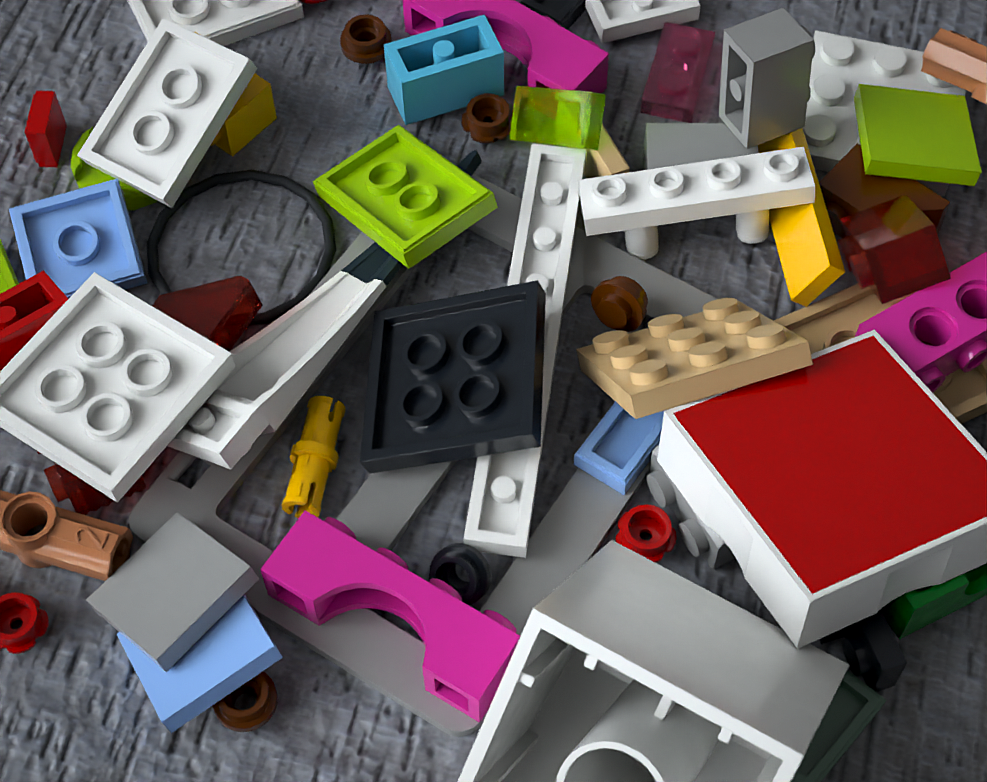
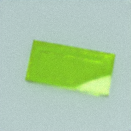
[509,86,606,150]

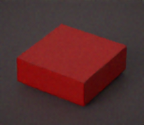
[24,90,67,167]

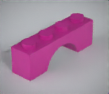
[403,0,609,121]
[260,510,521,723]

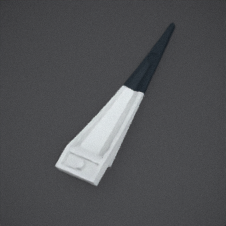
[167,150,482,469]

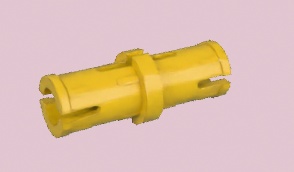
[281,396,346,518]

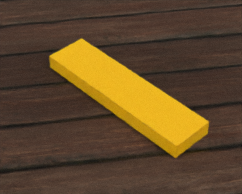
[758,128,845,307]

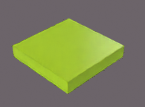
[853,84,982,186]

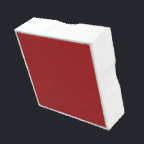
[657,330,987,649]

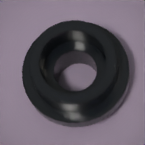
[429,543,491,605]

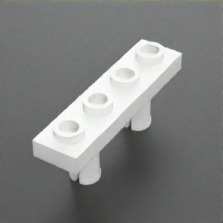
[578,147,815,260]

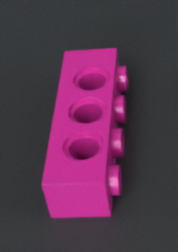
[855,251,987,393]

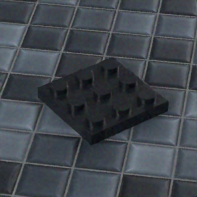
[360,280,546,474]

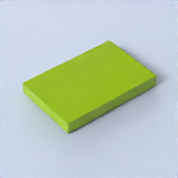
[313,125,498,269]

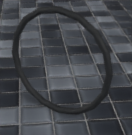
[146,169,336,328]

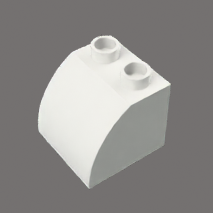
[458,540,849,782]

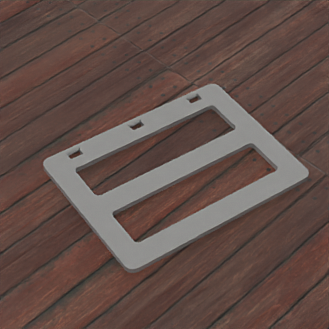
[129,164,717,737]

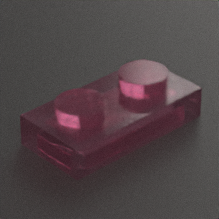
[640,22,716,123]

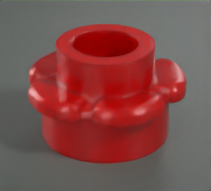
[615,504,677,563]
[0,592,49,654]

